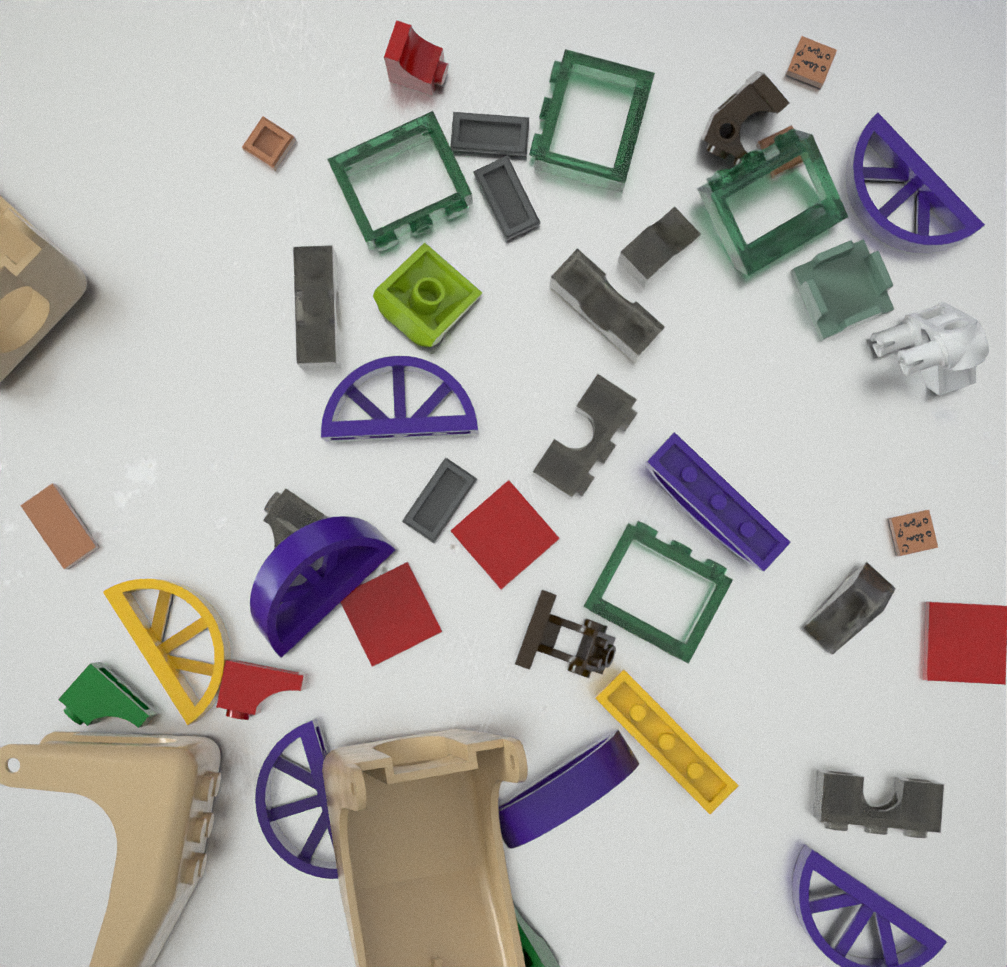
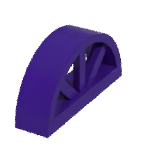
[845,112,985,253]
[321,356,479,441]
[646,432,791,572]
[250,516,396,658]
[255,718,338,879]
[498,729,639,849]
[792,844,947,967]

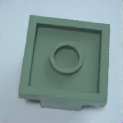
[790,239,895,341]

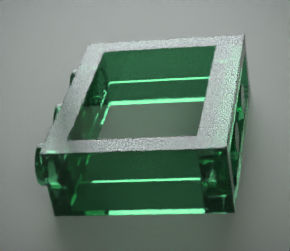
[529,49,655,193]
[327,111,473,251]
[697,129,848,276]
[582,521,733,664]

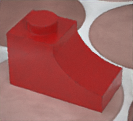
[384,20,449,96]
[216,659,309,720]

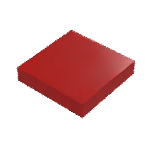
[450,480,560,590]
[340,562,443,667]
[923,602,1007,685]

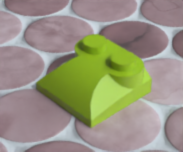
[373,242,482,347]

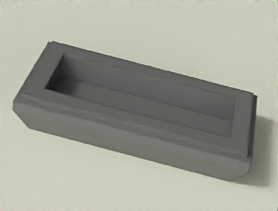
[450,112,530,156]
[473,155,541,240]
[402,457,477,543]

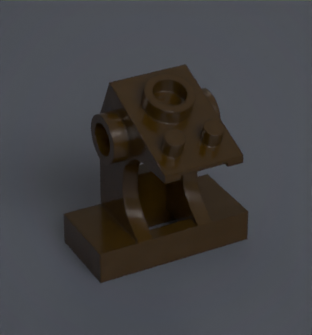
[701,71,790,169]
[515,590,616,678]

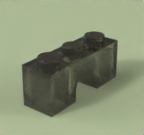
[293,245,341,370]
[550,248,665,363]
[532,374,638,500]
[813,769,944,838]

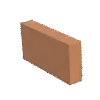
[20,483,99,570]

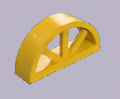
[103,579,231,725]
[595,669,739,815]

